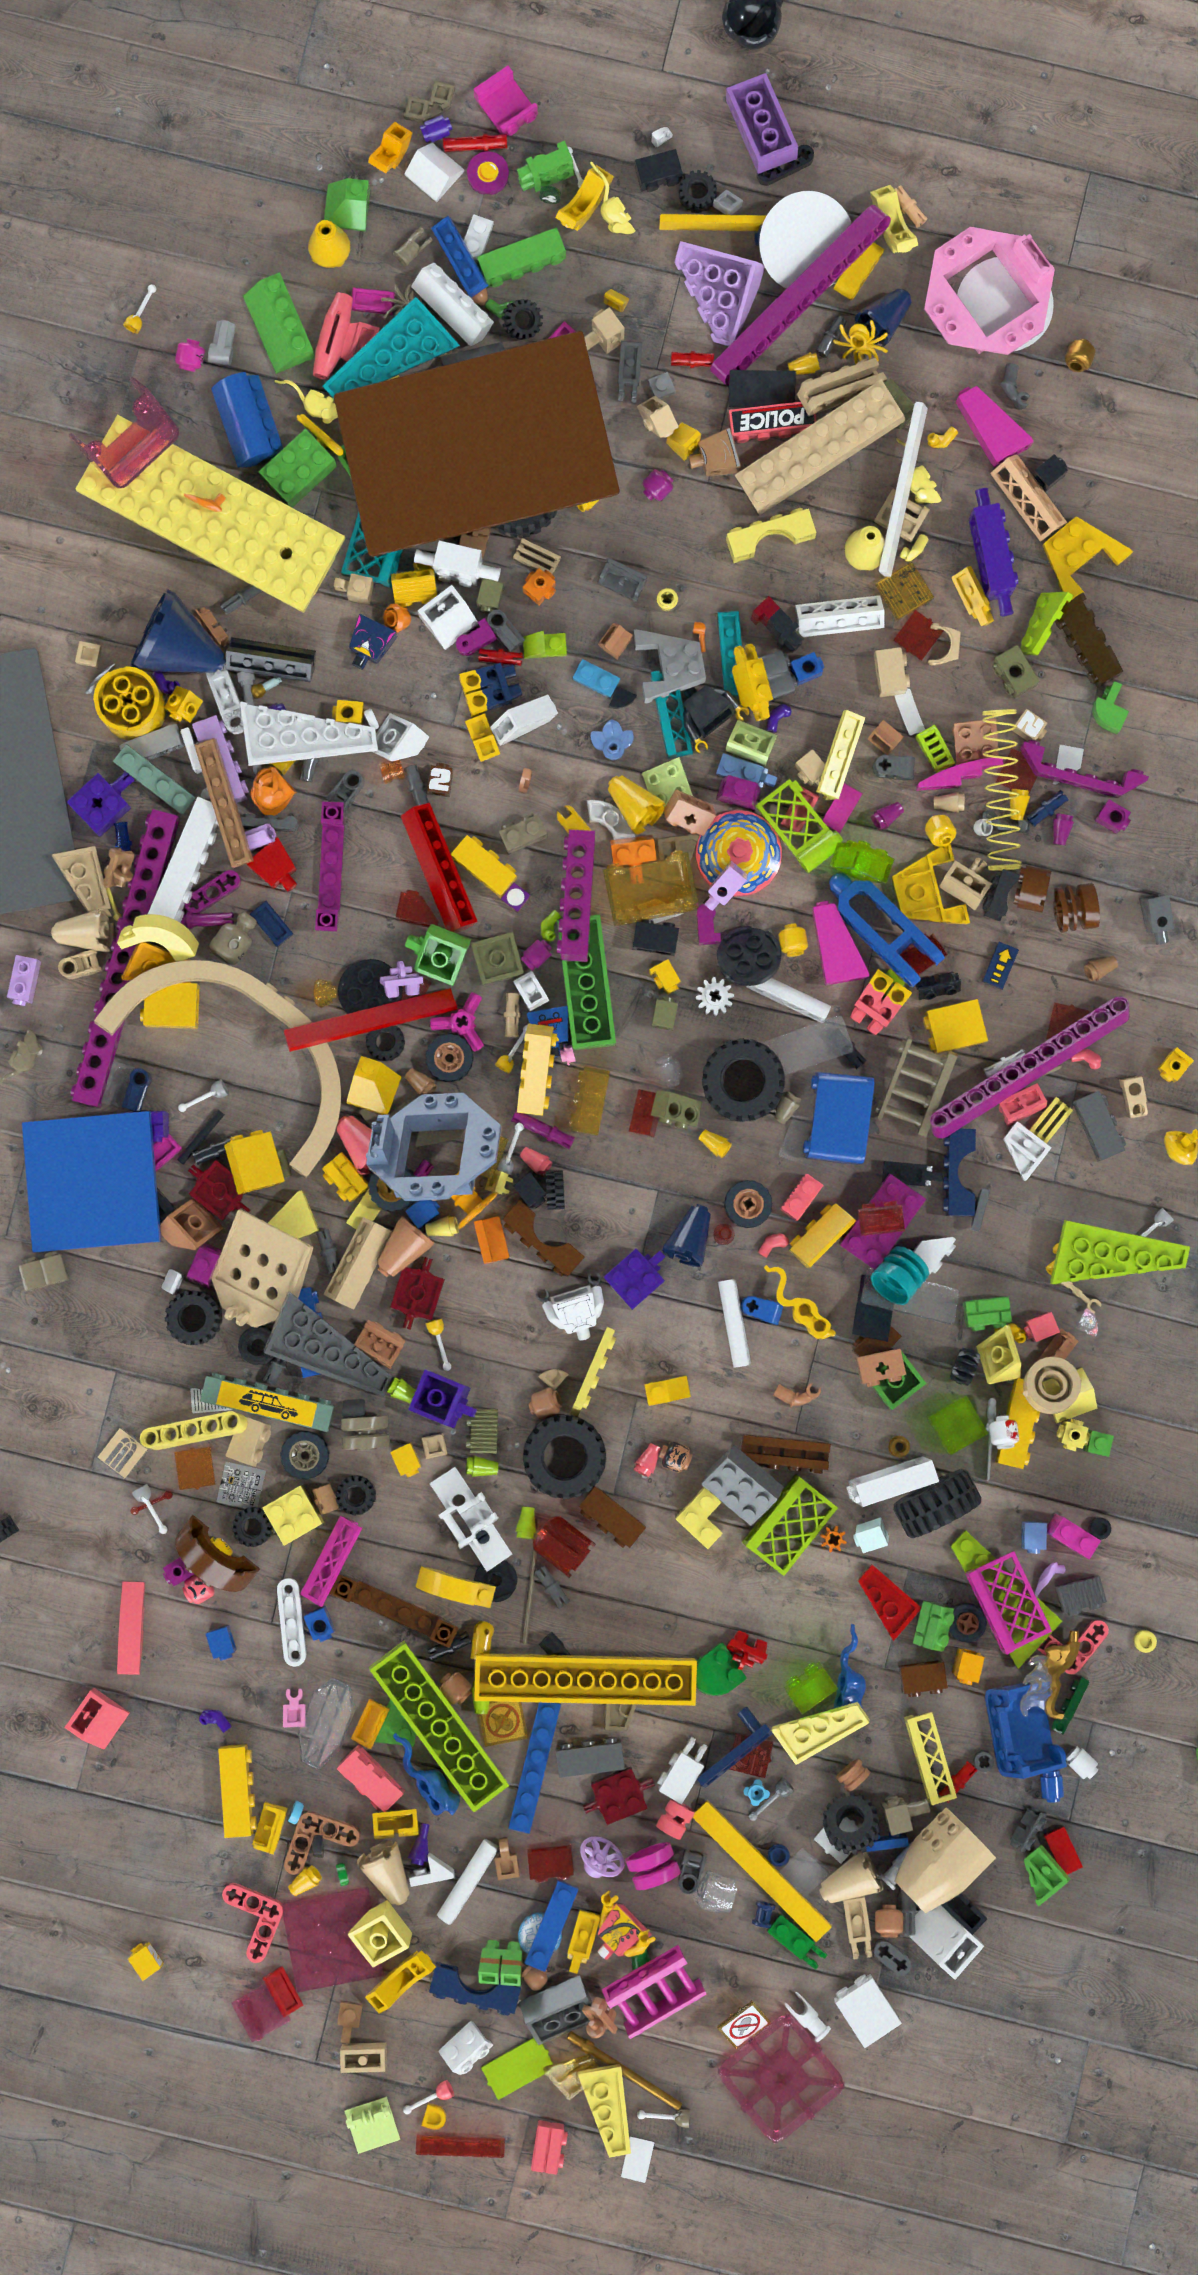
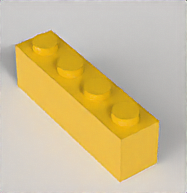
[995,1378,1045,1469]
[218,1744,257,1838]

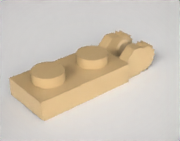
[843,1896,872,1960]

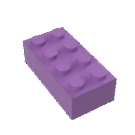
[726,73,798,174]

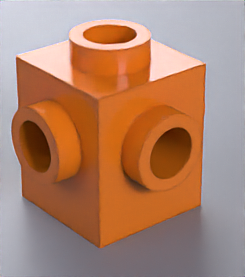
[522,568,556,606]

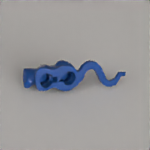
[834,1624,866,1711]
[393,1733,460,1816]

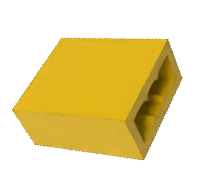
[140,983,200,1029]
[923,999,988,1054]
[224,1130,285,1195]

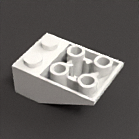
[909,1905,984,1979]

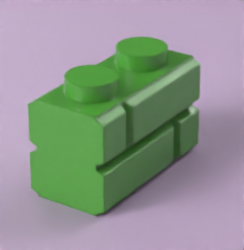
[963,1296,1012,1331]
[913,1600,954,1651]

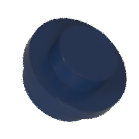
[768,1844,790,1867]

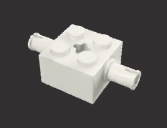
[414,541,501,587]

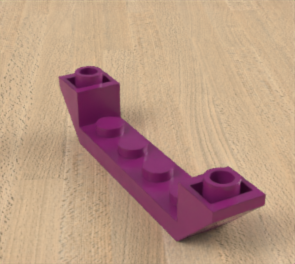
[1020,740,1149,798]
[315,801,345,932]

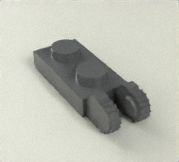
[618,341,642,403]

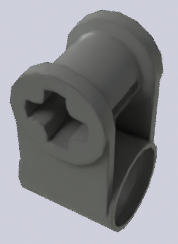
[872,755,915,780]
[326,770,364,813]
[678,1849,707,1894]

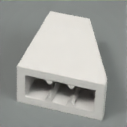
[490,695,558,746]

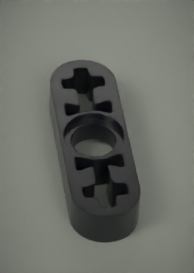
[757,145,814,186]

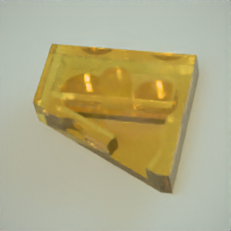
[543,2054,600,2101]

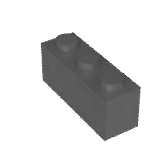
[1072,1091,1126,1162]
[556,1737,625,1778]

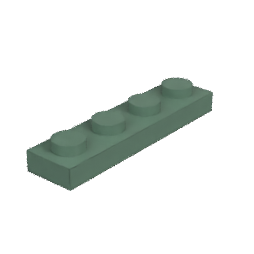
[113,744,196,815]

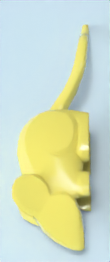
[590,162,635,234]
[275,380,338,424]
[896,438,942,504]

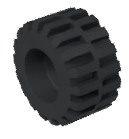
[165,1291,222,1345]
[823,1792,880,1855]

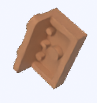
[354,1320,406,1369]

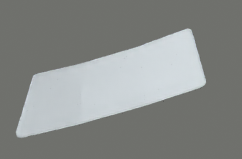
[894,688,925,735]

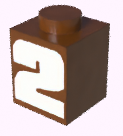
[427,763,453,797]

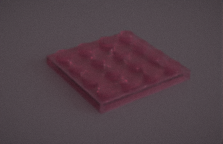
[281,1887,384,1993]

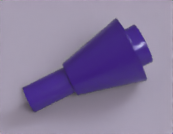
[407,1823,430,1866]

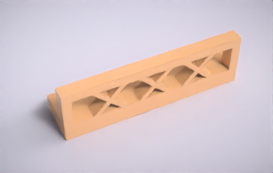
[990,454,1067,542]

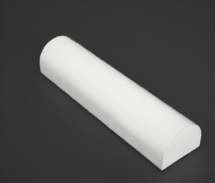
[746,978,831,1023]
[718,1279,751,1368]
[437,1839,500,1925]

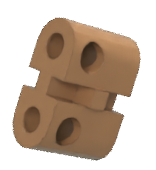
[459,527,492,559]
[311,1484,339,1515]

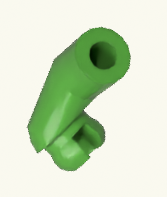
[485,299,512,318]

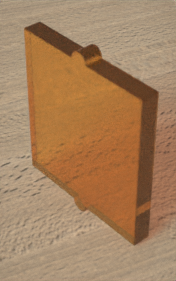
[174,1447,216,1490]

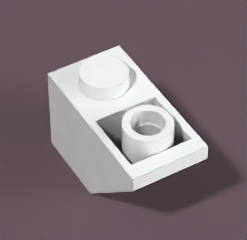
[913,1237,956,1274]

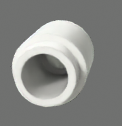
[1066,1746,1098,1779]

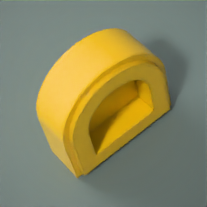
[421,2103,446,2130]

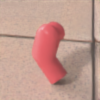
[1070,1049,1102,1070]
[758,1233,789,1258]

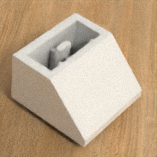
[418,585,478,650]

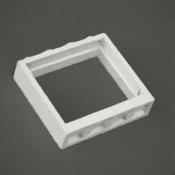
[846,1456,939,1507]

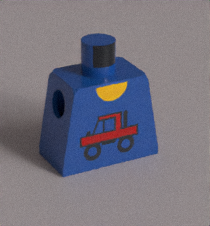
[527,1006,568,1058]

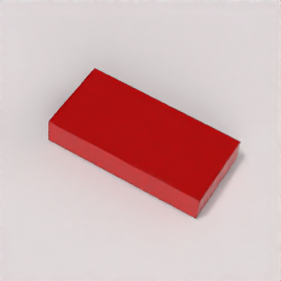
[1044,1826,1083,1875]
[262,1966,304,2017]

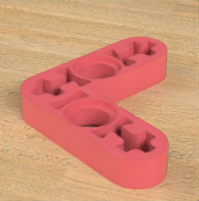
[1037,1619,1109,1674]
[222,1883,284,1963]

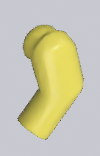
[900,534,929,562]

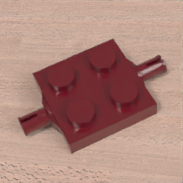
[188,1160,251,1221]
[390,1257,445,1330]
[583,1767,655,1825]

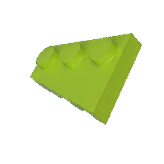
[1020,592,1074,655]

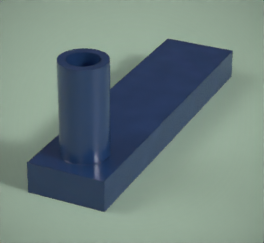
[697,1707,773,1788]

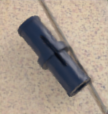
[1026,790,1069,827]

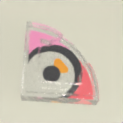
[1076,1308,1098,1337]

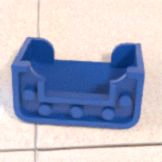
[803,1072,874,1165]
[985,1679,1067,1779]

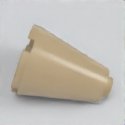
[51,909,115,952]
[357,1840,410,1905]
[819,1850,883,1903]

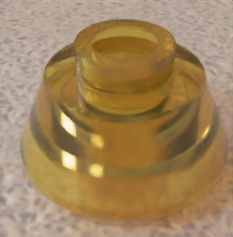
[314,979,337,1008]

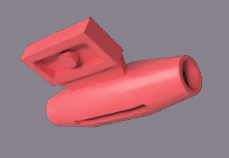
[313,292,380,380]

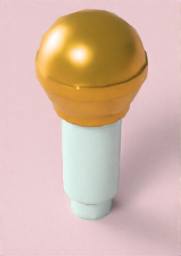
[251,677,282,699]

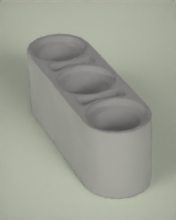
[119,724,185,761]

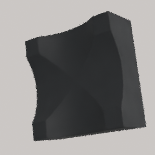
[982,869,1020,921]

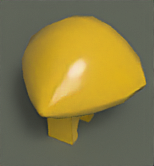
[1164,1129,1198,1165]

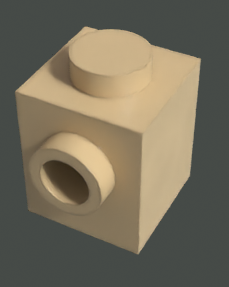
[794,749,825,786]

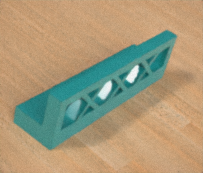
[650,671,693,760]

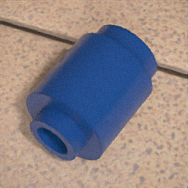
[1040,1769,1064,1803]

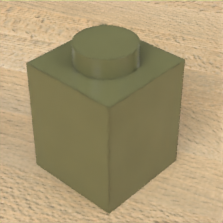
[477,578,504,613]
[652,997,678,1031]

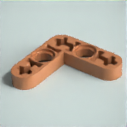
[284,1811,361,1875]

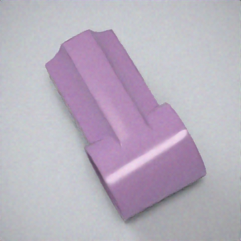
[245,824,276,851]

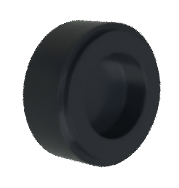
[1088,1517,1112,1540]

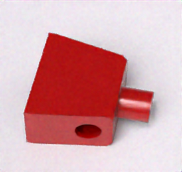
[247,837,297,892]

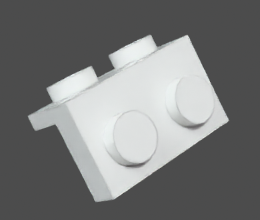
[438,2021,493,2075]

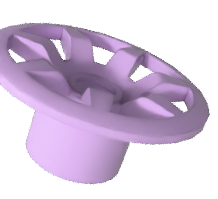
[580,1836,624,1878]

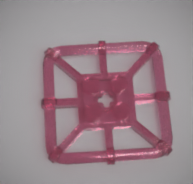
[718,2013,845,2143]

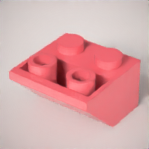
[64,1688,130,1749]

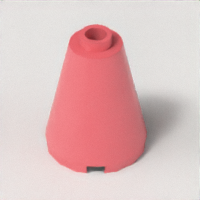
[336,1116,372,1176]

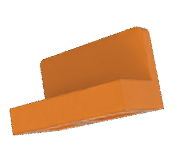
[474,1216,509,1264]

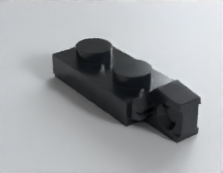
[882,1161,943,1187]

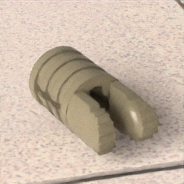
[393,226,433,267]

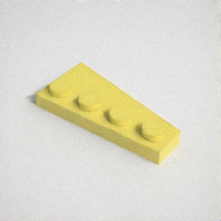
[576,2064,631,2158]

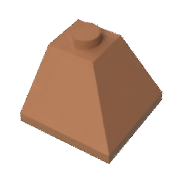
[160,1198,223,1250]

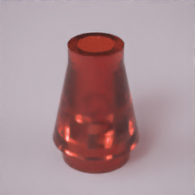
[713,1224,735,1245]

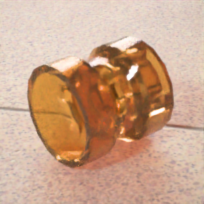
[379,759,406,784]

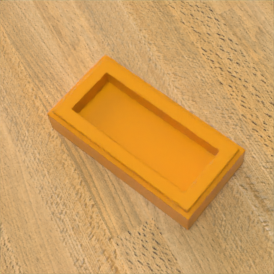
[351,1699,390,1749]

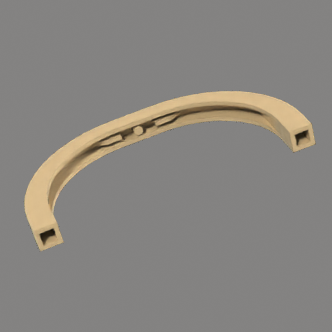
[94,960,341,1179]

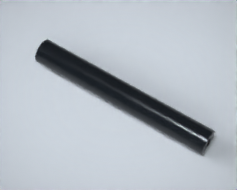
[177,1110,225,1165]

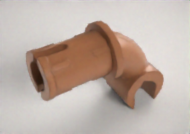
[773,1383,821,1408]

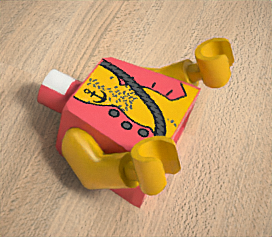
[598,1890,655,1960]

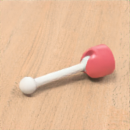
[403,2080,454,2114]

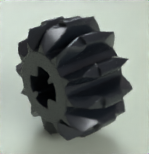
[950,1348,981,1386]

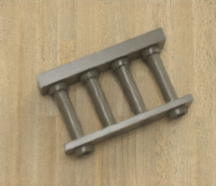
[875,1036,958,1137]

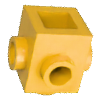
[164,686,203,723]

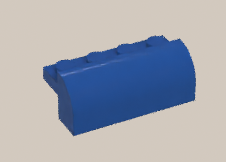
[211,372,284,468]

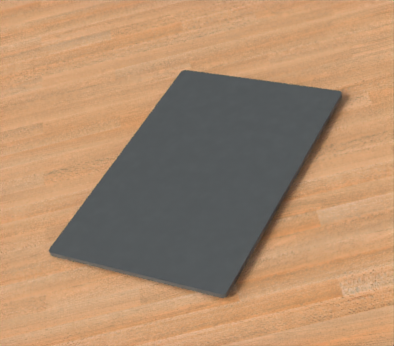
[0,648,79,915]

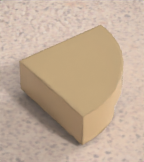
[538,1369,569,1391]

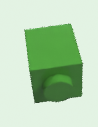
[1083,1430,1114,1457]

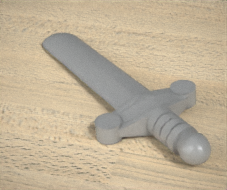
[986,1398,996,1481]

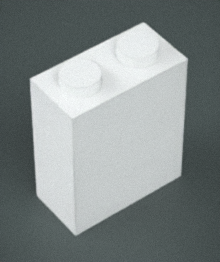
[834,1974,902,2048]

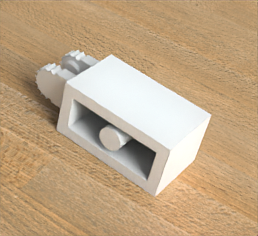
[657,1737,708,1805]

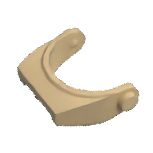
[928,623,961,666]

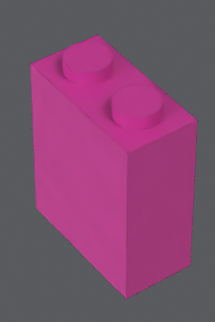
[1047,1514,1101,1560]

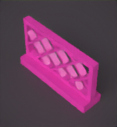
[965,1551,1052,1654]

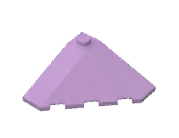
[674,241,765,346]

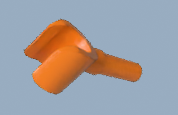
[693,622,706,653]

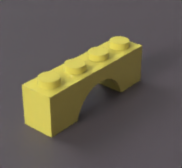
[726,508,816,563]

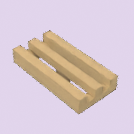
[513,538,561,574]

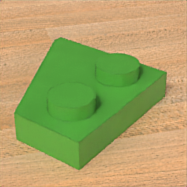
[1024,1845,1071,1906]

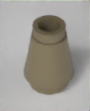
[774,1091,801,1124]

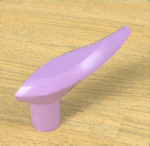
[1035,1562,1066,1597]

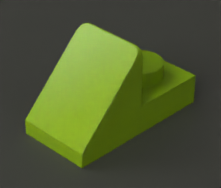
[523,631,567,659]

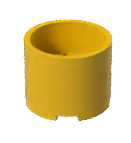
[93,666,166,741]

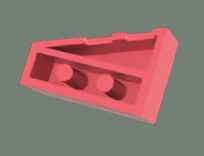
[337,1744,405,1812]

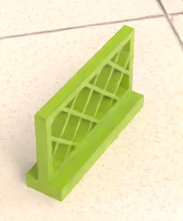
[742,1474,838,1576]

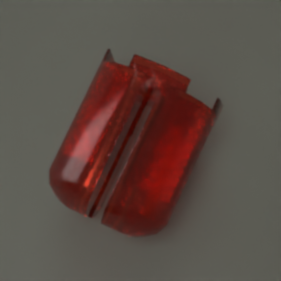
[533,1516,596,1578]

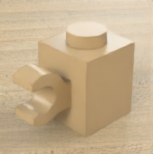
[334,574,374,605]

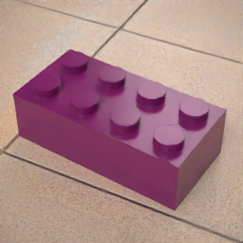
[840,1173,926,1270]

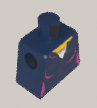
[349,614,398,670]

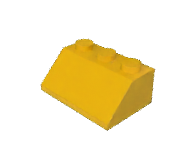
[789,1203,856,1268]

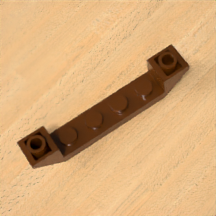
[329,1574,459,1648]

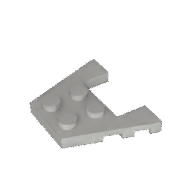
[633,629,706,703]

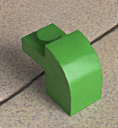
[1092,681,1129,735]

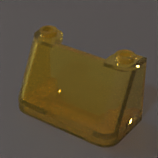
[603,850,698,926]

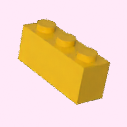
[451,835,517,898]

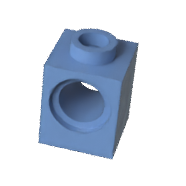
[1021,1521,1047,1554]

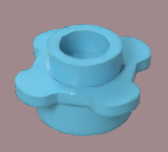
[743,1779,770,1806]

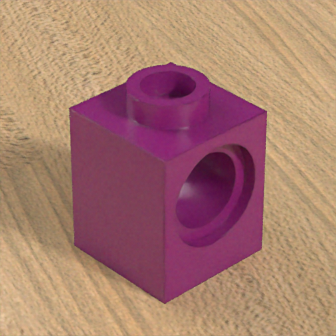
[1095,799,1131,834]

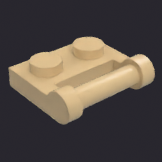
[874,488,930,543]

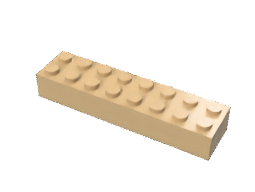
[735,379,905,516]

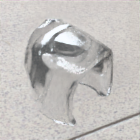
[693,1871,737,1913]

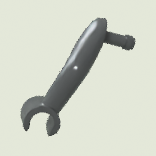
[983,810,1030,833]

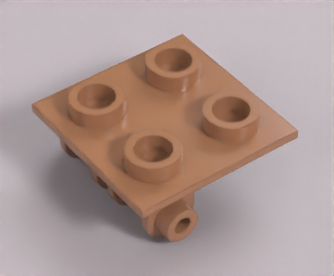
[952,718,999,765]

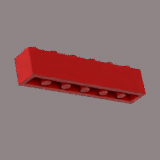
[401,802,478,933]

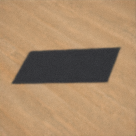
[729,370,796,408]
[852,1275,894,1342]

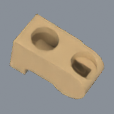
[1119,1076,1148,1119]

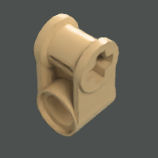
[58,950,103,980]

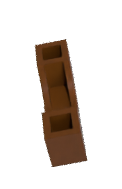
[502,1200,585,1277]

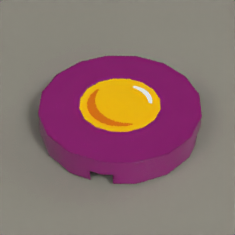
[467,151,509,195]

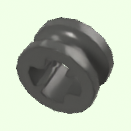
[973,1751,994,1772]

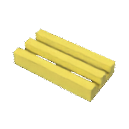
[1029,1097,1073,1144]

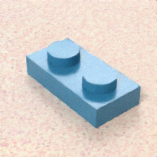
[573,659,620,699]

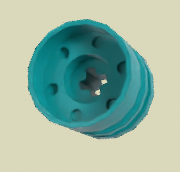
[871,1246,929,1305]

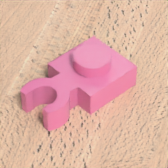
[283,1689,306,1728]

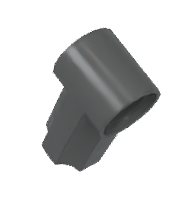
[487,610,525,652]

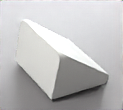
[161,1269,184,1294]

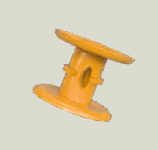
[433,1172,499,1230]

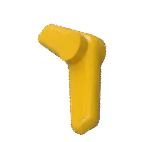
[297,414,344,456]

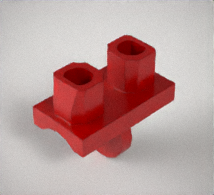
[726,1630,768,1670]

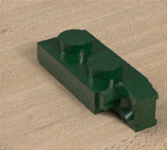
[1051,1675,1090,1735]

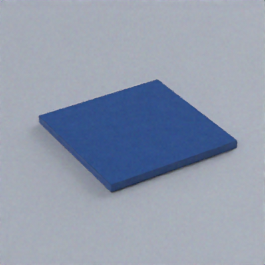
[22,1111,161,1252]

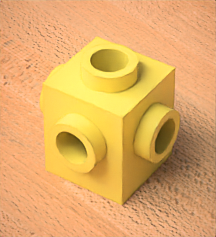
[1057,1418,1090,1451]

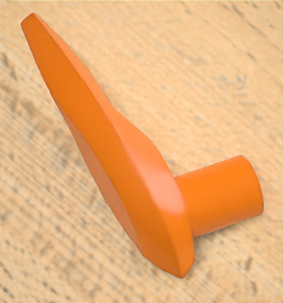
[184,493,226,512]

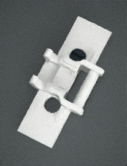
[430,1467,513,1571]

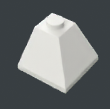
[371,713,429,761]

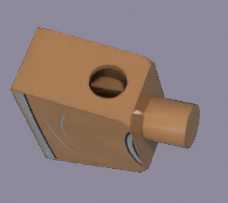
[688,428,741,476]

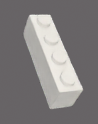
[411,263,494,346]

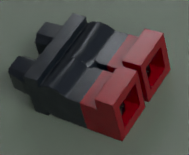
[750,596,804,653]

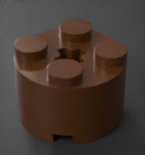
[1013,865,1052,913]

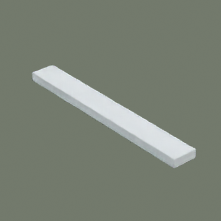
[879,402,928,577]

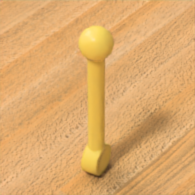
[104,878,122,921]

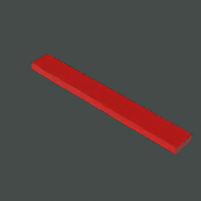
[283,988,457,1052]

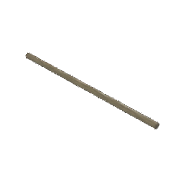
[522,1519,541,1644]

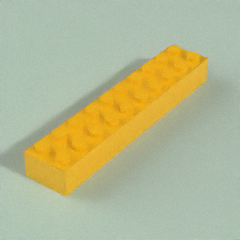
[474,1653,697,1706]

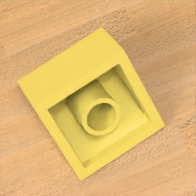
[348,1900,412,1967]

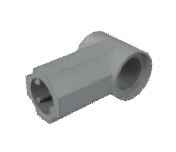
[208,320,236,366]

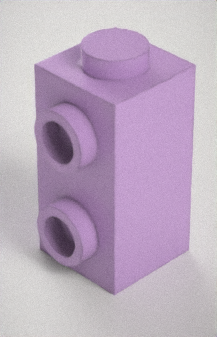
[7,955,41,1006]

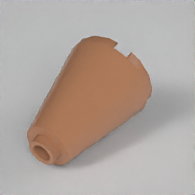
[377,1216,434,1277]

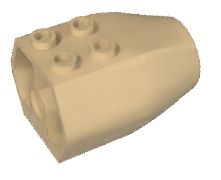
[894,1807,996,1913]

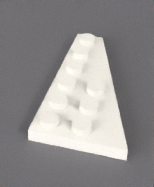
[240,702,378,766]

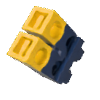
[459,663,522,718]

